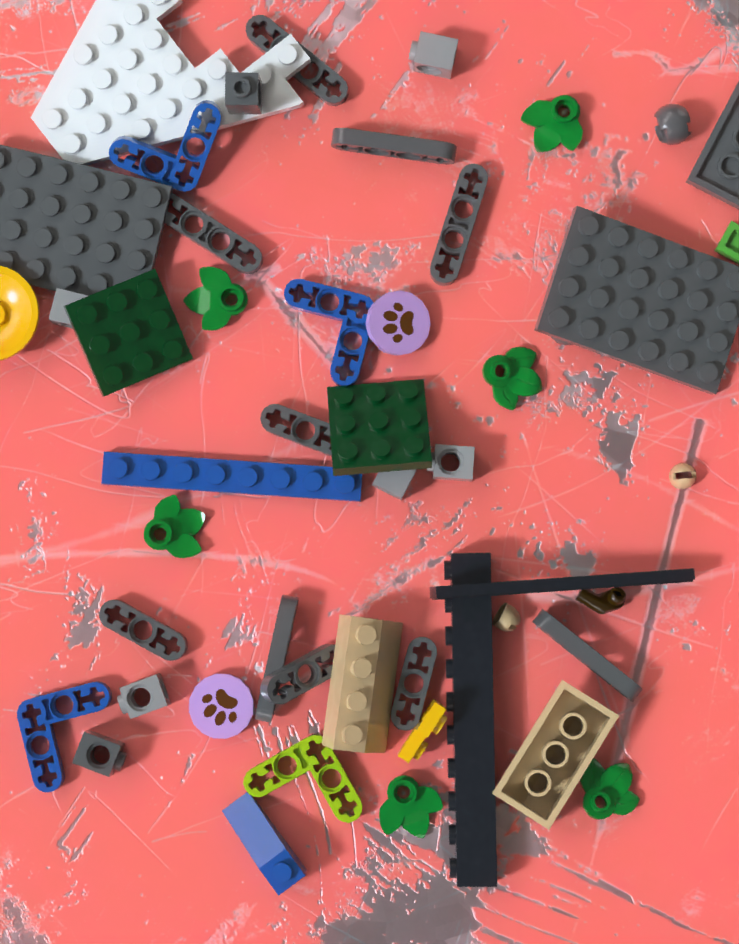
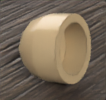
[669,463,696,489]
[492,603,521,632]

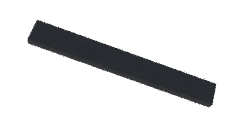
[429,568,695,600]

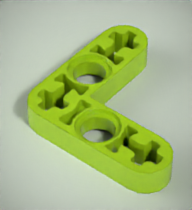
[243,734,362,823]

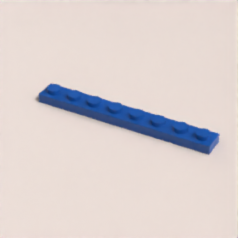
[101,452,362,502]

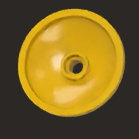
[0,266,39,361]

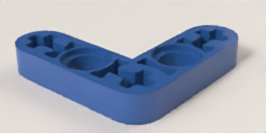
[109,100,222,192]
[284,279,374,386]
[17,682,112,792]

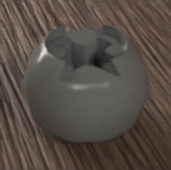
[654,104,691,145]

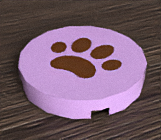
[366,290,431,356]
[189,674,254,739]

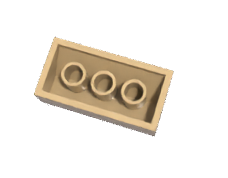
[322,614,403,753]
[492,680,619,830]

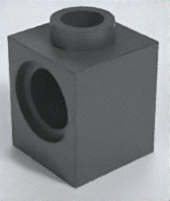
[225,72,262,114]
[72,730,127,777]

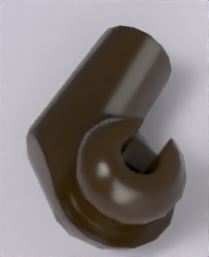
[575,587,626,614]

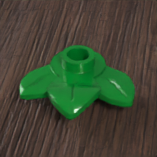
[521,95,583,152]
[183,267,248,331]
[482,347,542,410]
[144,495,206,558]
[580,758,640,820]
[379,775,443,838]

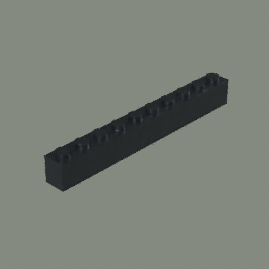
[444,553,497,887]

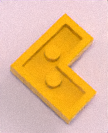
[397,699,448,763]

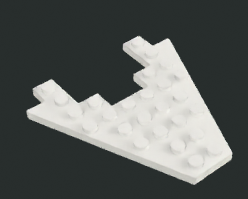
[30,0,311,166]

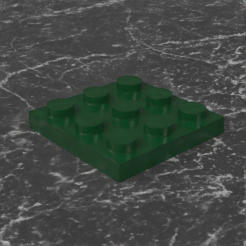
[63,269,193,397]
[327,379,432,476]

